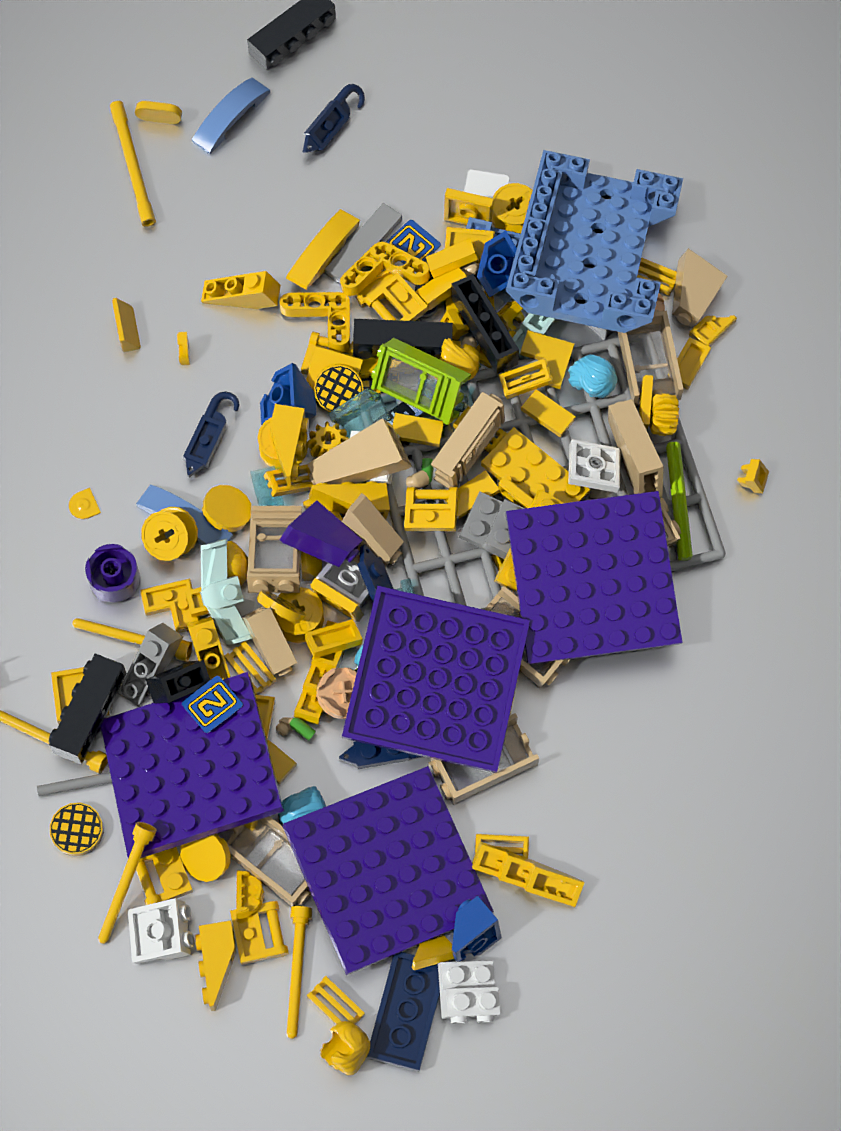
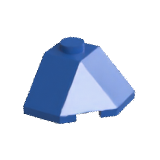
[477,230,517,298]
[260,363,316,425]
[452,896,502,962]

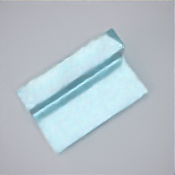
[328,388,390,438]

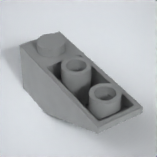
[118,623,184,707]

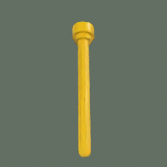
[72,618,193,662]
[0,710,108,774]
[98,822,157,944]
[287,906,312,1039]

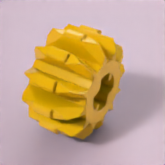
[649,393,679,436]
[307,421,349,457]

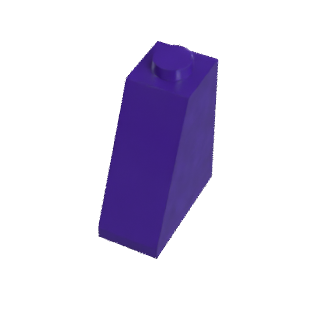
[279,500,363,567]

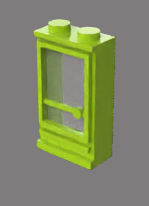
[371,338,471,425]

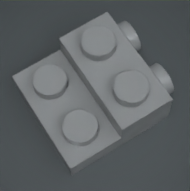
[458,491,525,559]

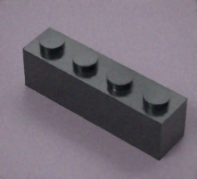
[247,0,336,70]
[451,274,519,374]
[353,319,453,360]
[48,653,127,765]

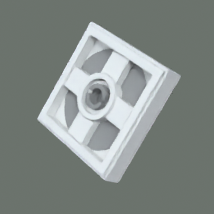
[568,439,620,493]

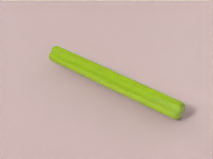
[666,442,693,561]

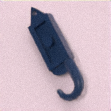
[302,84,365,153]
[183,391,240,478]
[357,544,394,602]
[339,741,422,769]

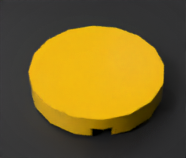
[202,485,251,532]
[180,833,230,882]

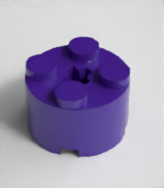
[85,544,140,603]

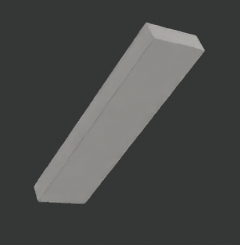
[325,203,402,283]

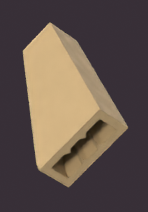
[608,399,664,498]
[307,418,412,485]

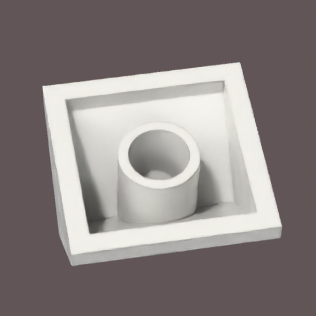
[316,561,370,609]

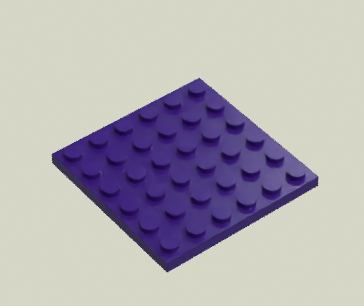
[505,491,683,665]
[342,586,530,773]
[101,672,284,858]
[282,766,494,975]

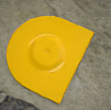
[69,488,101,519]

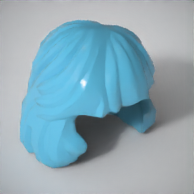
[568,354,618,398]
[278,786,326,826]

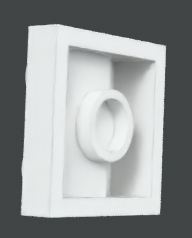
[128,898,194,964]
[438,961,500,1023]

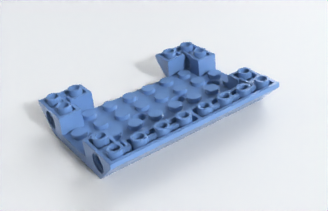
[506,150,683,333]

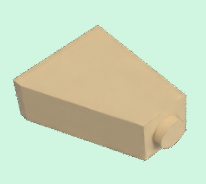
[672,248,728,328]
[342,493,404,568]
[241,606,297,676]

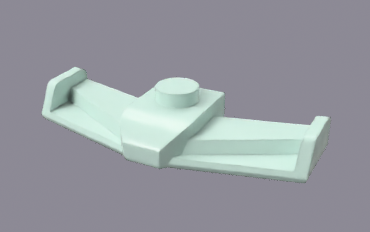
[200,539,252,645]

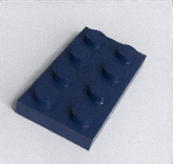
[366,952,440,1072]

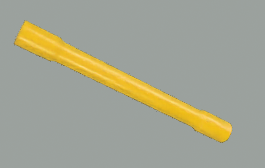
[110,101,156,227]

